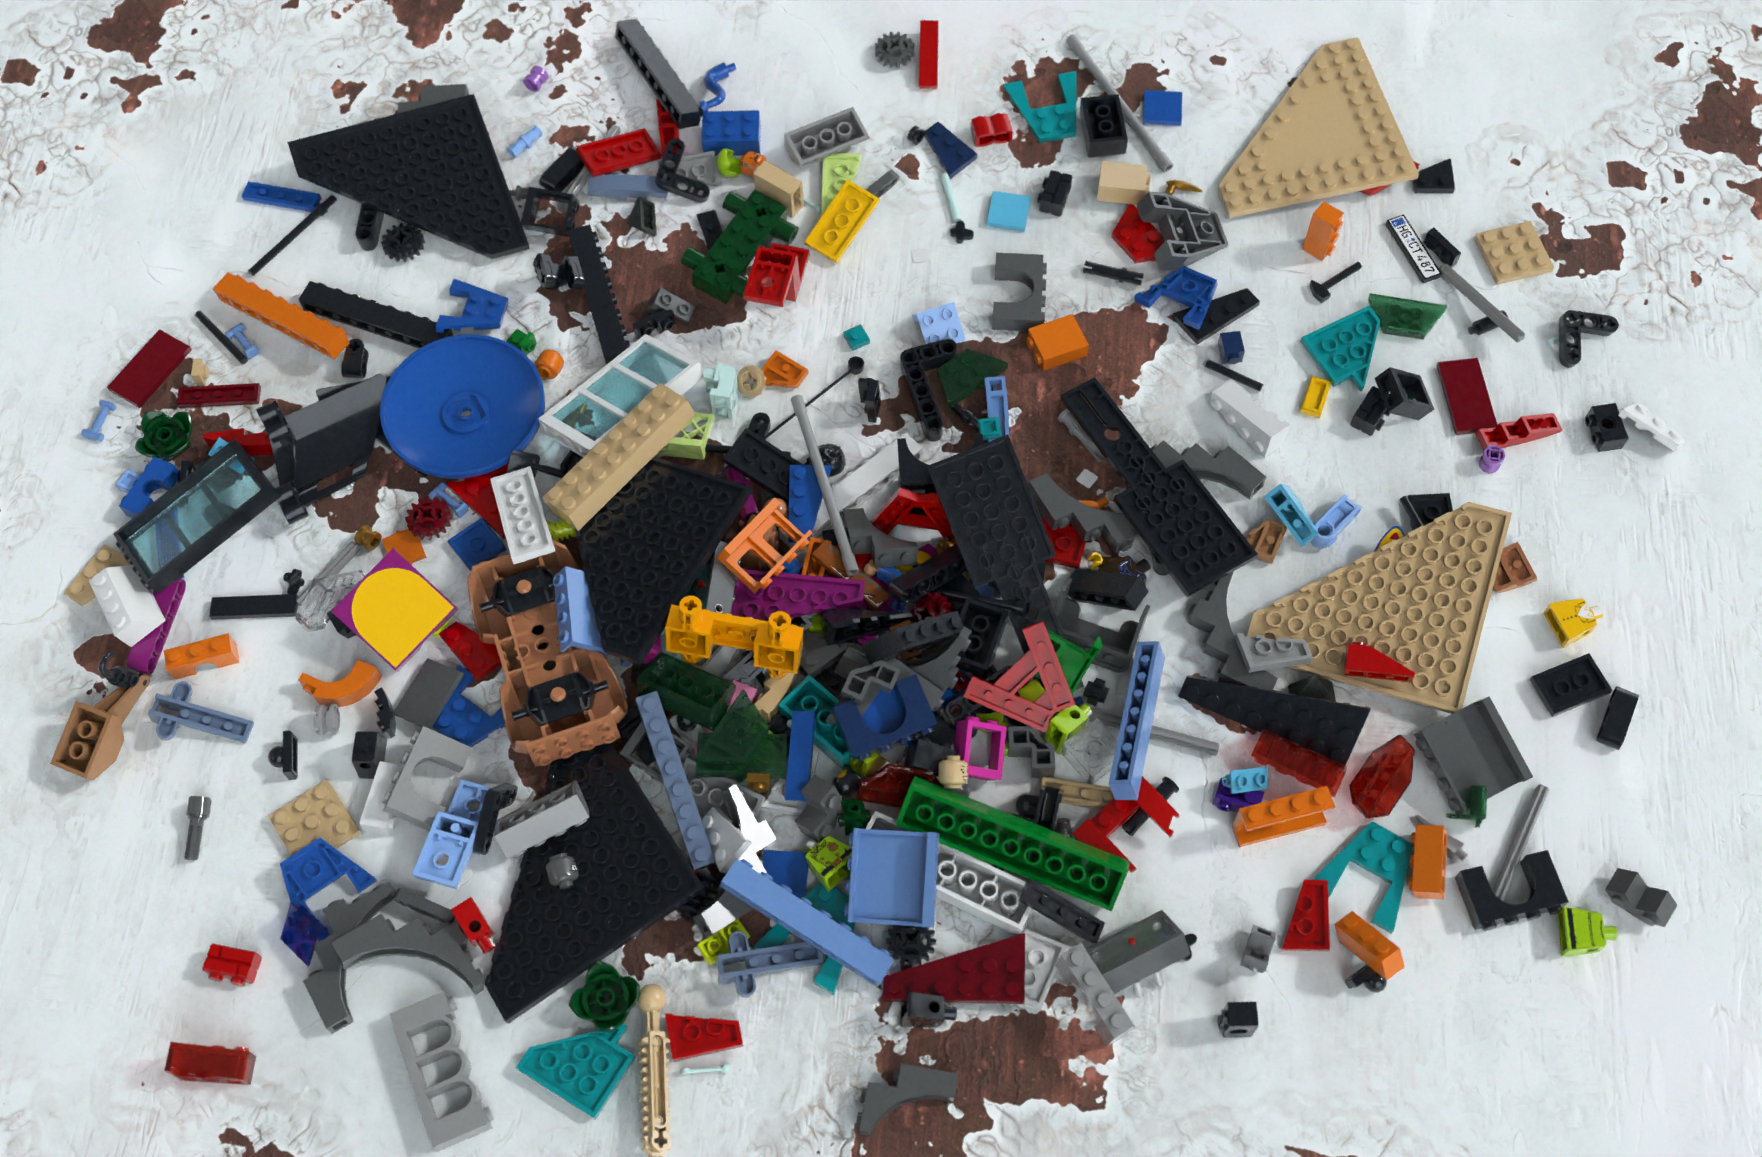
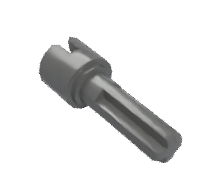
[184,796,212,861]

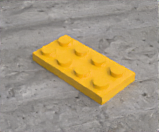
[804,179,880,264]

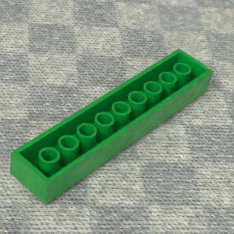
[895,777,1130,911]

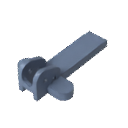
[148,681,254,743]
[715,931,824,998]

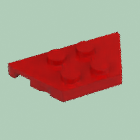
[1111,204,1164,263]

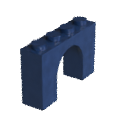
[831,674,938,762]

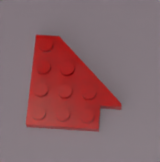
[447,463,508,539]

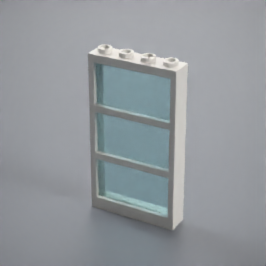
[538,334,703,457]

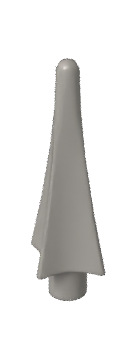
[1415,815,1468,861]

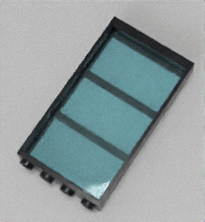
[113,439,281,594]

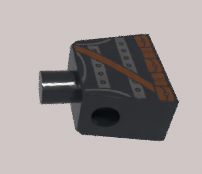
[900,992,957,1028]

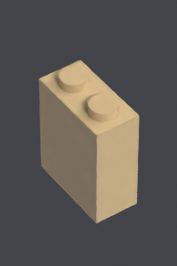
[753,161,804,218]
[1097,161,1151,205]

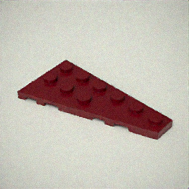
[883,933,1026,1004]

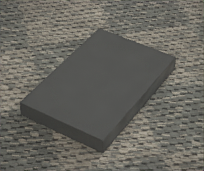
[393,658,464,729]

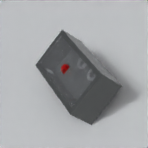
[691,541,741,615]
[1086,910,1190,997]

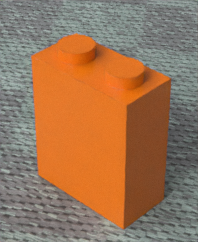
[1026,314,1089,371]

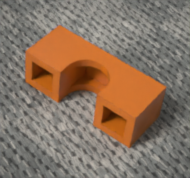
[163,633,239,680]

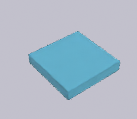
[987,191,1031,231]

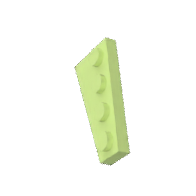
[821,153,862,217]

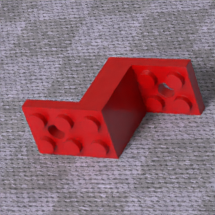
[743,243,810,307]

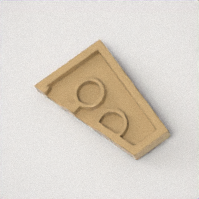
[63,544,134,606]

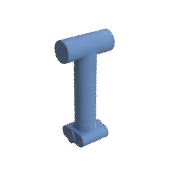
[224,323,260,360]
[81,399,116,442]
[427,482,469,518]

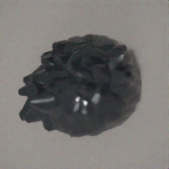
[804,443,846,477]

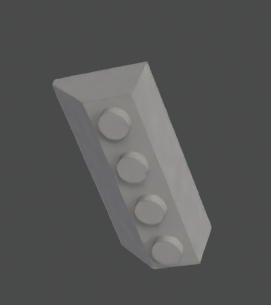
[784,107,870,167]
[494,780,589,859]

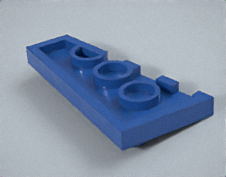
[788,465,832,544]

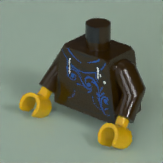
[1087,552,1151,587]

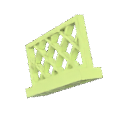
[656,412,715,460]

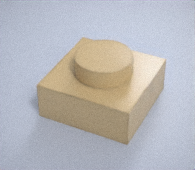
[191,358,209,386]

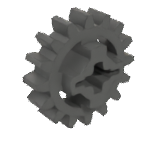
[875,32,915,68]

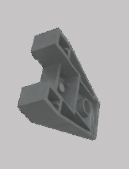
[1136,192,1229,271]

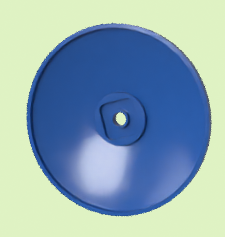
[380,334,545,479]

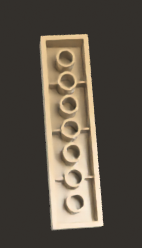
[542,383,695,531]

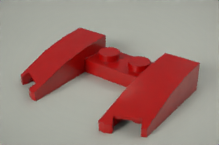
[1072,776,1180,873]

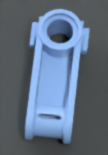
[1310,494,1362,549]

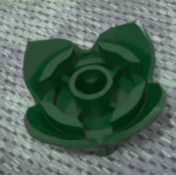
[135,411,192,462]
[569,961,640,1032]

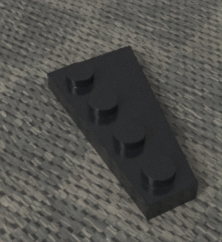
[1172,288,1260,345]

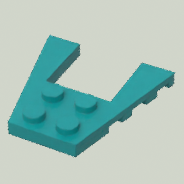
[1003,71,1076,143]
[1312,821,1413,934]
[754,882,856,995]

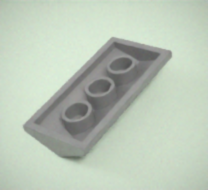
[683,757,765,821]

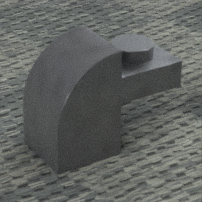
[1240,925,1276,973]

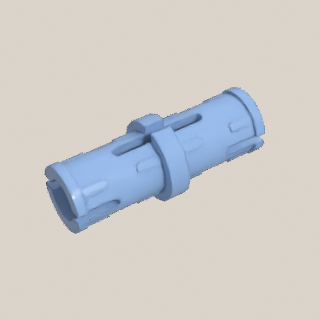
[507,125,543,158]

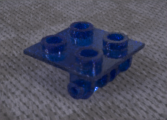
[280,903,329,966]

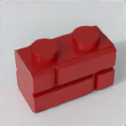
[202,943,262,986]

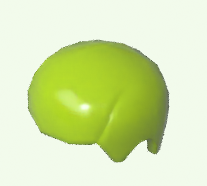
[716,148,741,178]

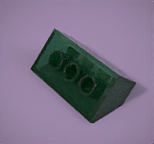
[637,651,736,731]

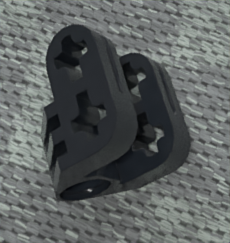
[533,253,584,290]

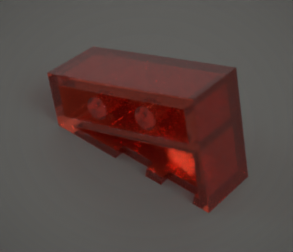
[164,1042,256,1085]

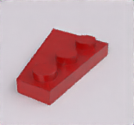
[439,621,501,682]
[1282,880,1330,951]
[665,1013,743,1062]

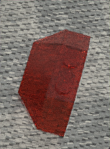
[1349,735,1415,819]
[856,764,943,808]

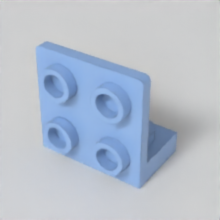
[912,302,965,344]

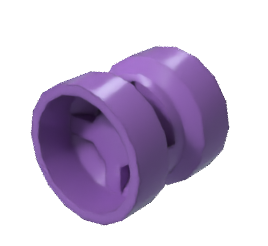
[523,65,549,92]
[1479,445,1505,473]

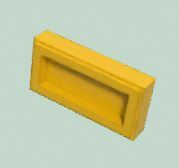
[1300,376,1331,418]

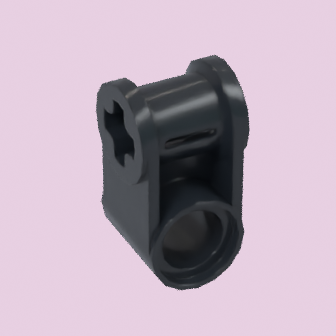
[341,339,369,378]

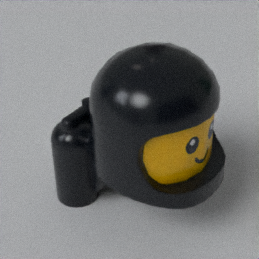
[832,764,879,797]

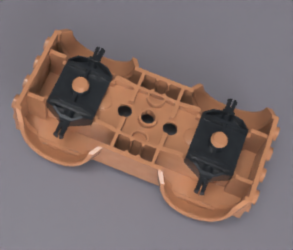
[467,539,628,767]

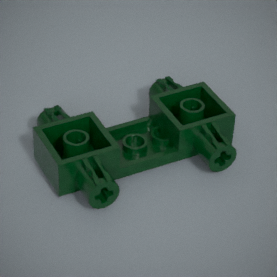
[681,189,799,304]

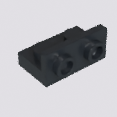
[858,378,881,423]

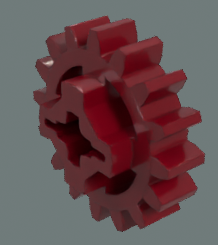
[405,496,453,540]
[911,592,953,623]

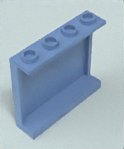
[553,566,632,667]
[844,828,939,928]

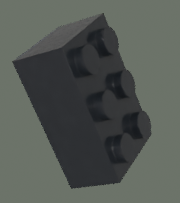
[1079,94,1128,157]
[950,597,1008,678]

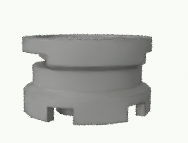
[314,704,340,735]

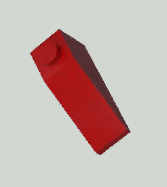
[1344,642,1415,683]

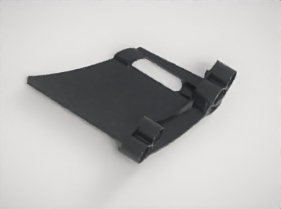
[256,373,387,525]

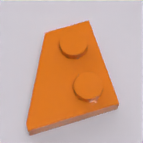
[753,350,809,388]

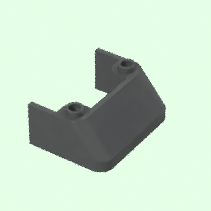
[1054,577,1150,673]

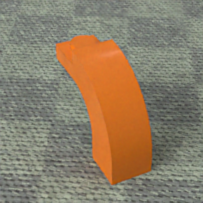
[298,660,382,707]

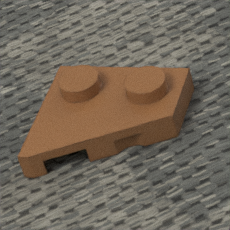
[1245,519,1287,564]

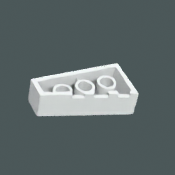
[1210,379,1290,458]

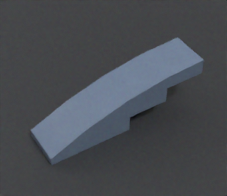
[588,175,668,201]

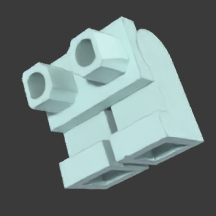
[703,363,739,419]

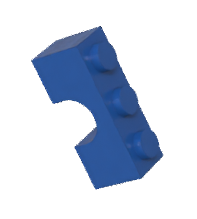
[119,456,179,518]

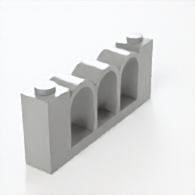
[390,992,494,1152]

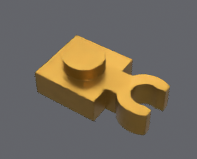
[746,773,771,795]

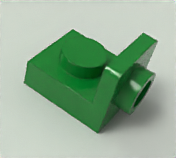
[506,329,537,356]

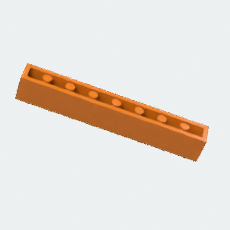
[212,272,350,360]

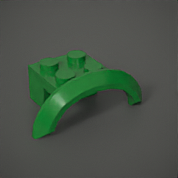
[1034,629,1102,713]

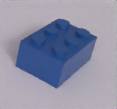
[702,110,761,156]

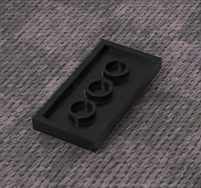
[722,428,804,504]

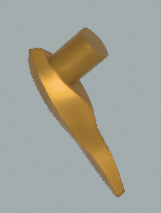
[1165,180,1202,196]

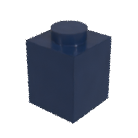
[1217,331,1245,364]

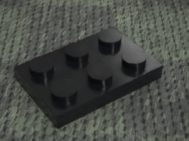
[1530,653,1613,717]

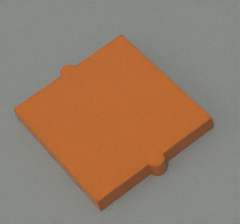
[382,529,427,565]

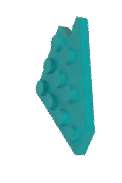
[1300,306,1381,392]
[516,1024,636,1120]

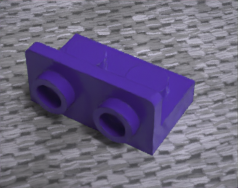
[1212,778,1264,813]

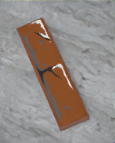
[811,540,890,611]

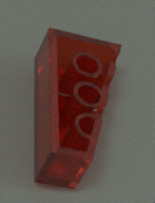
[1251,729,1347,797]

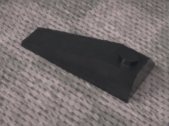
[820,609,913,646]

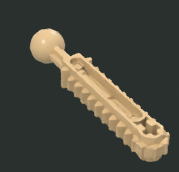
[636,984,672,1157]

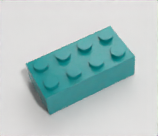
[778,675,850,769]

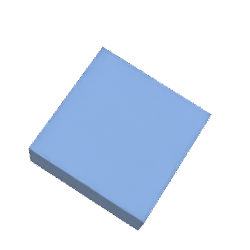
[115,469,140,493]

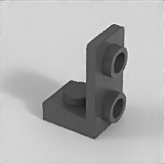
[645,287,694,323]

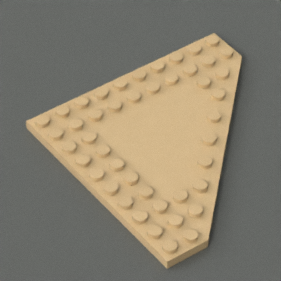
[1218,37,1419,218]
[1247,502,1512,714]

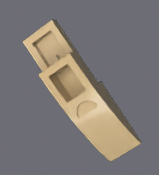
[739,671,796,732]

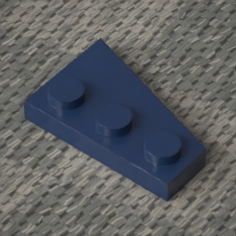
[924,122,977,179]

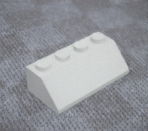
[89,565,166,647]

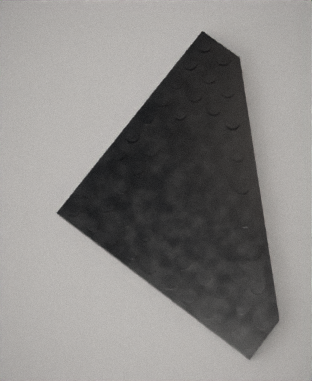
[287,94,530,259]
[560,434,752,666]
[484,743,705,1024]

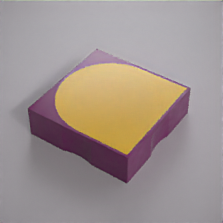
[331,548,459,672]

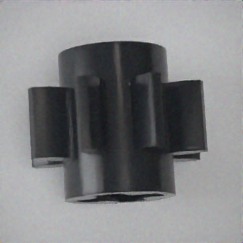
[1083,678,1109,706]

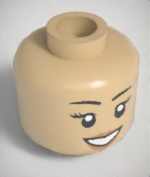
[939,756,968,788]

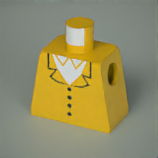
[1543,598,1603,648]

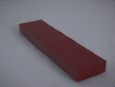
[176,383,261,408]

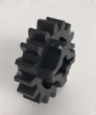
[381,223,425,262]
[886,925,936,968]

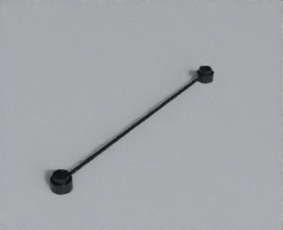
[708,356,864,477]

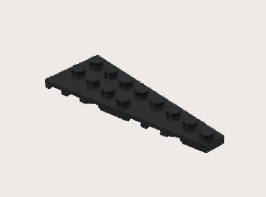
[1178,675,1371,769]

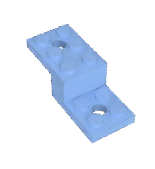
[412,779,491,889]

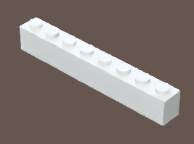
[779,432,923,554]

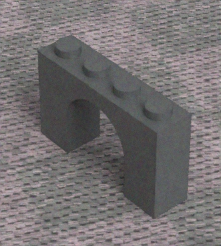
[992,253,1047,331]

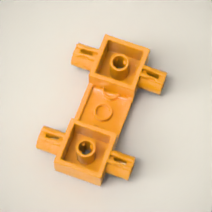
[665,596,804,679]

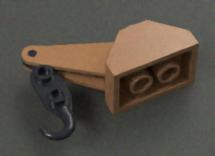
[50,652,150,780]

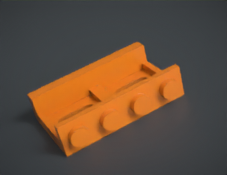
[717,498,813,593]
[1232,786,1335,847]

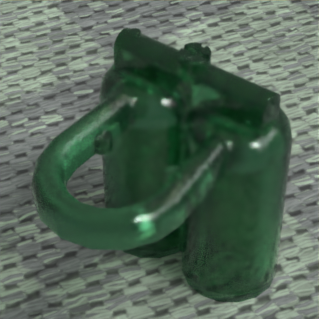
[1446,785,1487,828]

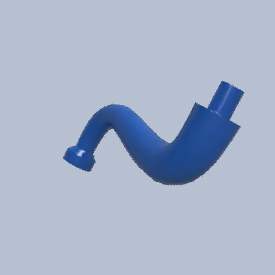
[699,62,737,113]

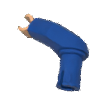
[864,560,906,612]

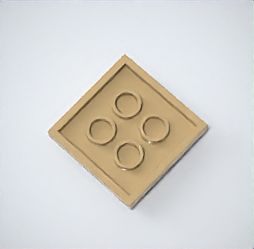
[1474,221,1554,285]
[268,779,361,856]

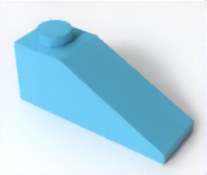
[1264,484,1319,547]

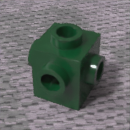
[838,797,871,836]

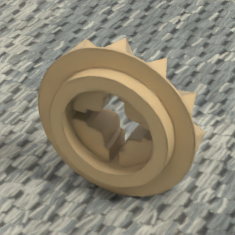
[737,365,767,398]

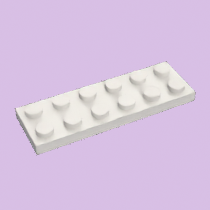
[490,466,555,564]

